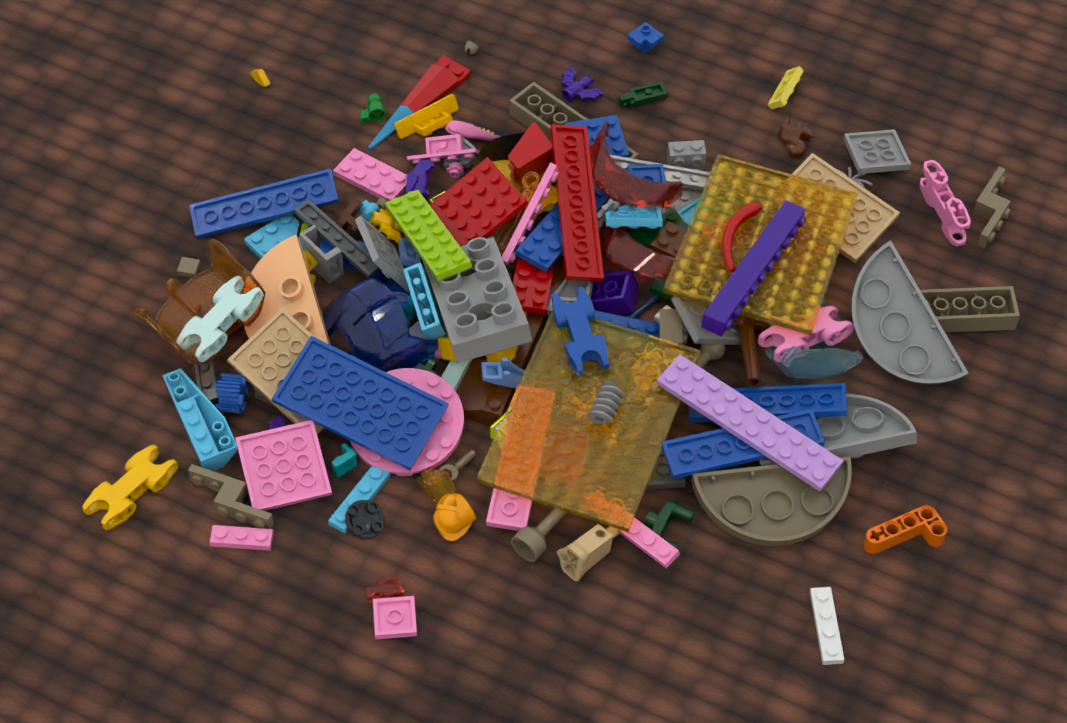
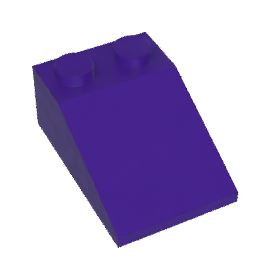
[591,270,639,315]

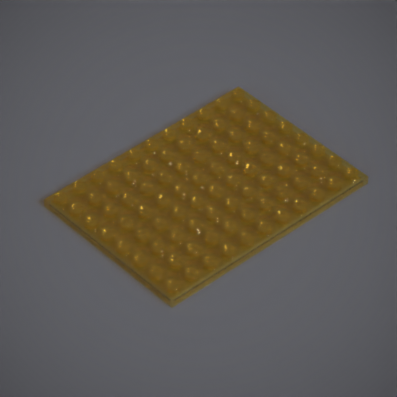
[663,154,858,335]
[477,310,701,532]

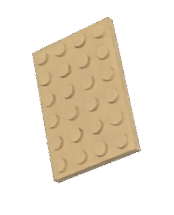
[768,153,900,263]
[227,308,324,435]

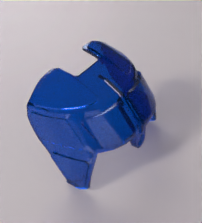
[322,270,438,372]

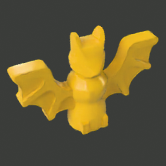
[370,209,402,243]

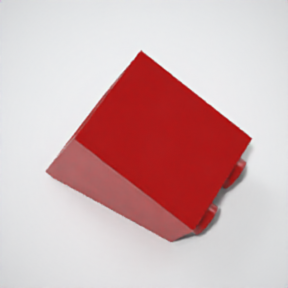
[508,122,554,187]

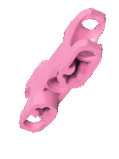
[919,160,971,247]
[758,306,854,362]

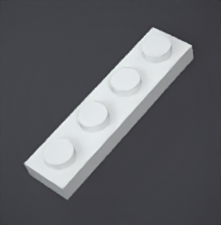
[810,587,844,665]

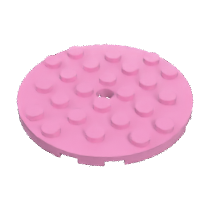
[350,368,465,476]

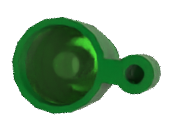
[359,94,386,123]

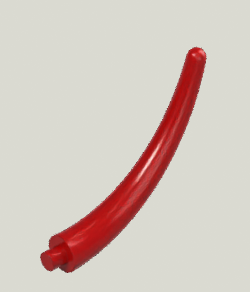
[722,201,762,272]

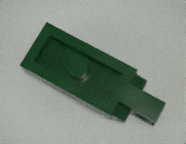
[618,81,668,107]

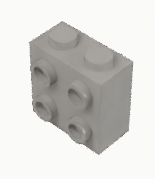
[666,140,706,171]

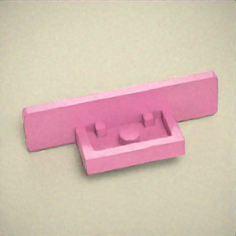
[407,134,480,164]

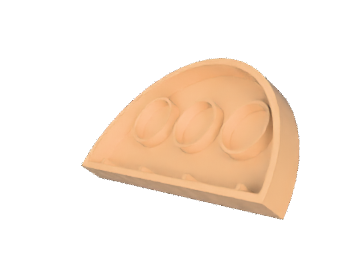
[243,235,331,345]

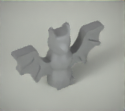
[597,198,620,230]

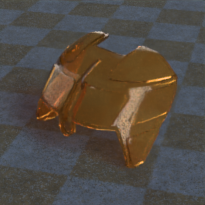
[134,239,266,364]

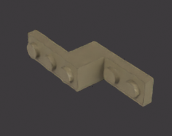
[973,166,1011,248]
[188,464,274,529]

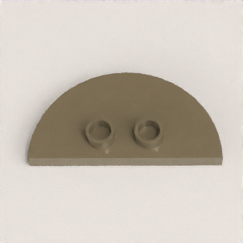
[691,456,852,546]

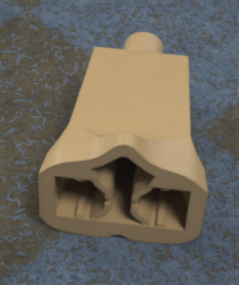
[557,524,619,581]

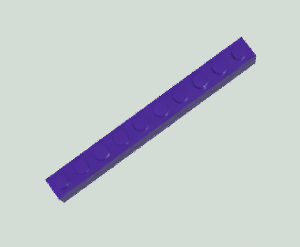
[701,200,806,337]

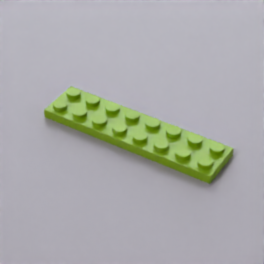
[385,190,473,282]

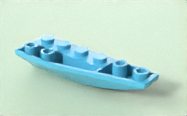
[162,368,238,471]

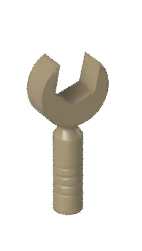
[438,450,476,485]

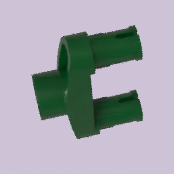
[644,499,695,549]

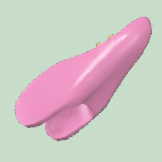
[445,120,500,141]

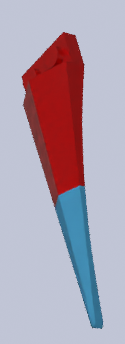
[368,55,471,151]

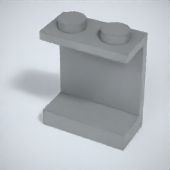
[299,225,344,284]

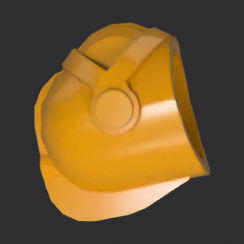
[433,493,476,541]

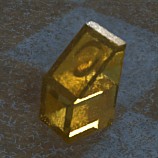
[416,468,458,502]

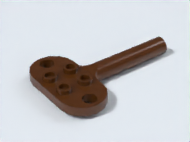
[708,288,778,388]

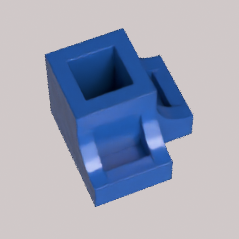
[627,22,664,54]

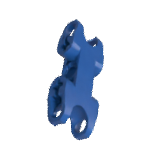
[551,287,609,377]

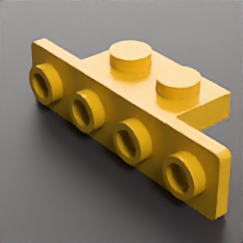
[394,94,459,139]

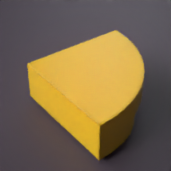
[250,69,270,87]

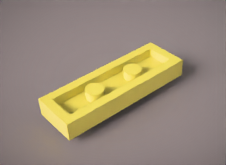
[768,66,803,110]

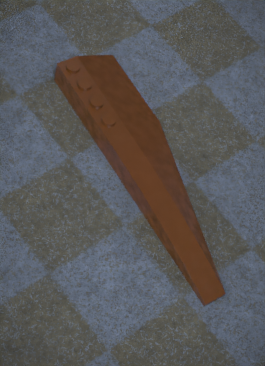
[456,255,565,426]

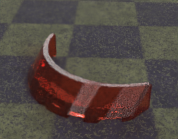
[590,122,683,208]
[599,204,691,284]

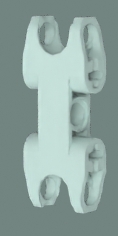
[176,275,264,363]

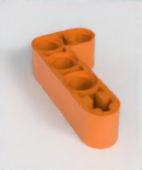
[864,505,947,554]

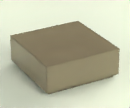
[177,257,201,278]

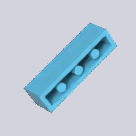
[403,262,446,342]

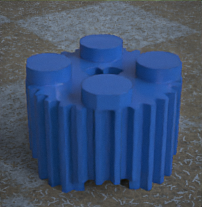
[215,373,249,414]

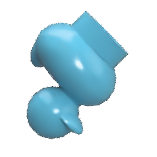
[358,200,380,229]

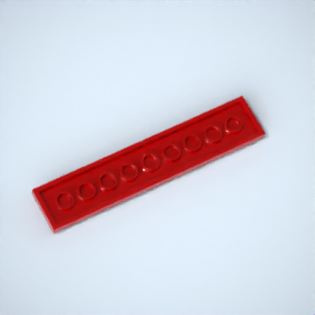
[550,124,604,282]

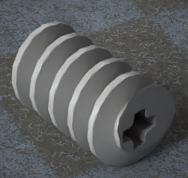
[588,380,624,424]

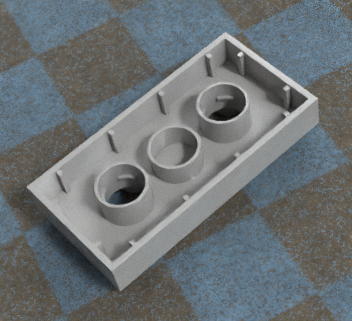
[423,237,532,363]

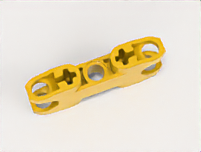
[82,445,178,531]

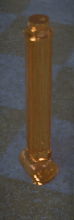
[497,172,541,256]

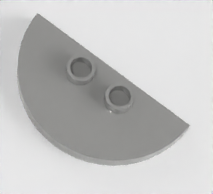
[851,240,969,384]
[759,394,917,466]

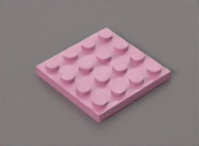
[235,420,332,511]

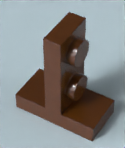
[336,199,363,233]

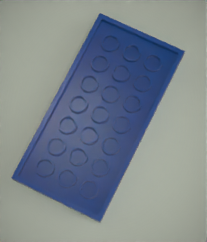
[272,336,449,471]

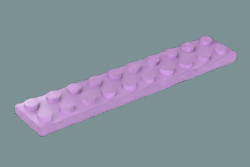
[656,354,843,492]

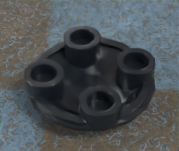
[345,500,384,539]

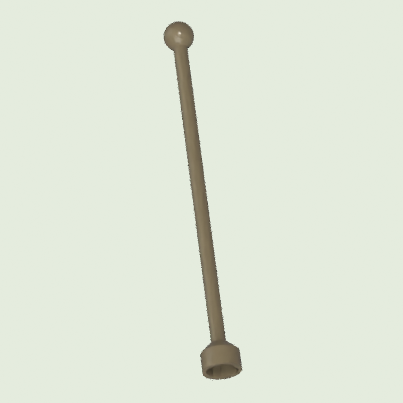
[511,344,725,562]

